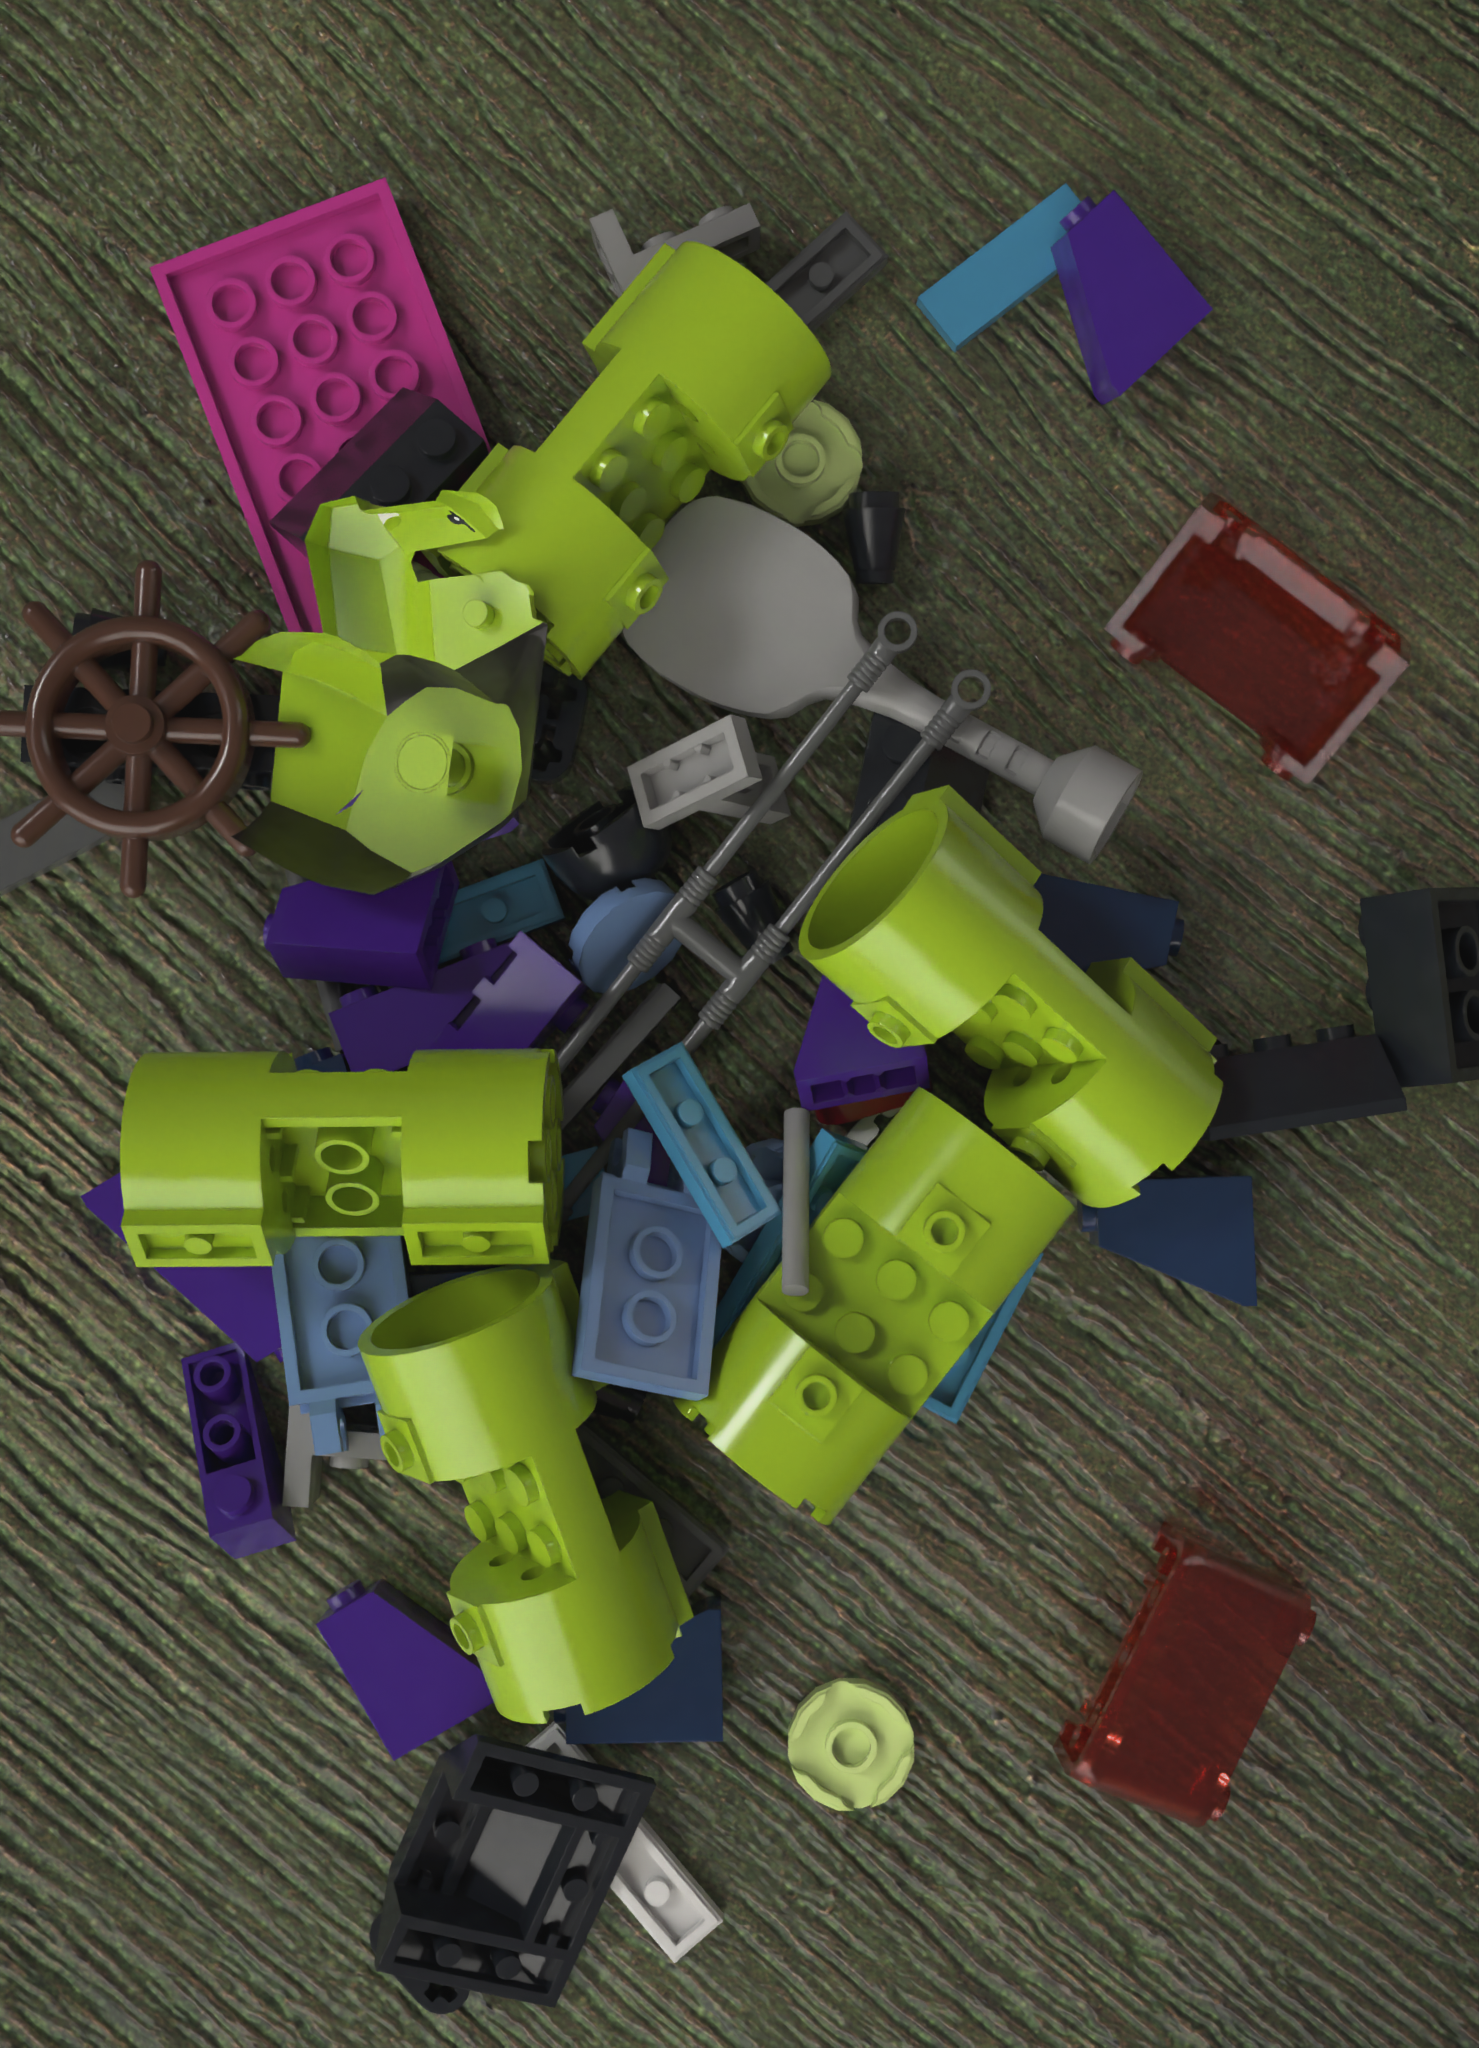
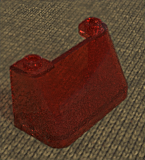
[1104,492,1412,785]
[1053,1519,1316,1828]

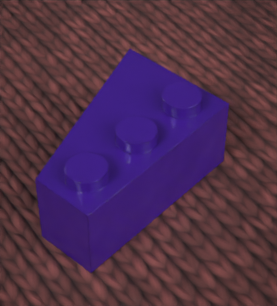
[427,930,589,1050]

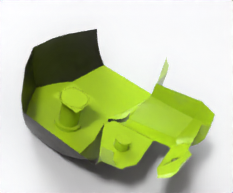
[231,490,548,895]

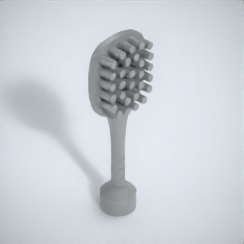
[623,496,1143,864]

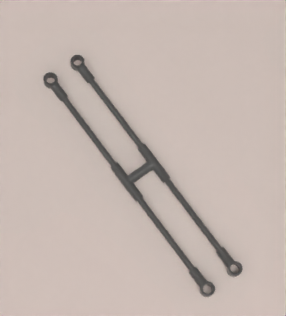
[505,611,991,1265]

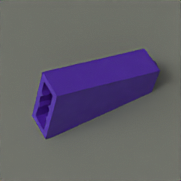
[80,1173,283,1363]

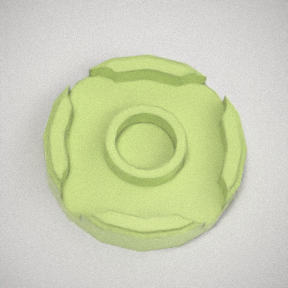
[740,400,863,527]
[788,1678,914,1811]

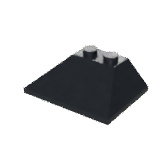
[374,1734,656,2008]

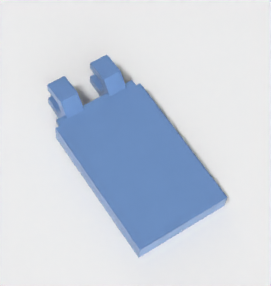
[571,1127,722,1401]
[271,1236,412,1456]

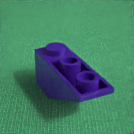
[328,937,514,1072]
[181,1342,296,1559]

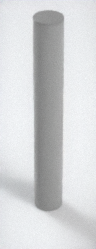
[782,1108,810,1296]

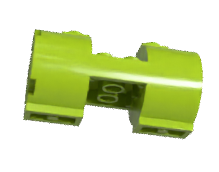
[420,241,832,680]
[798,785,1223,1208]
[120,1048,565,1267]
[673,1087,1075,1526]
[358,1259,694,1724]

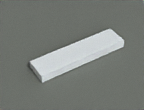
[526,1721,724,1963]

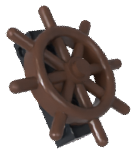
[0,560,311,898]

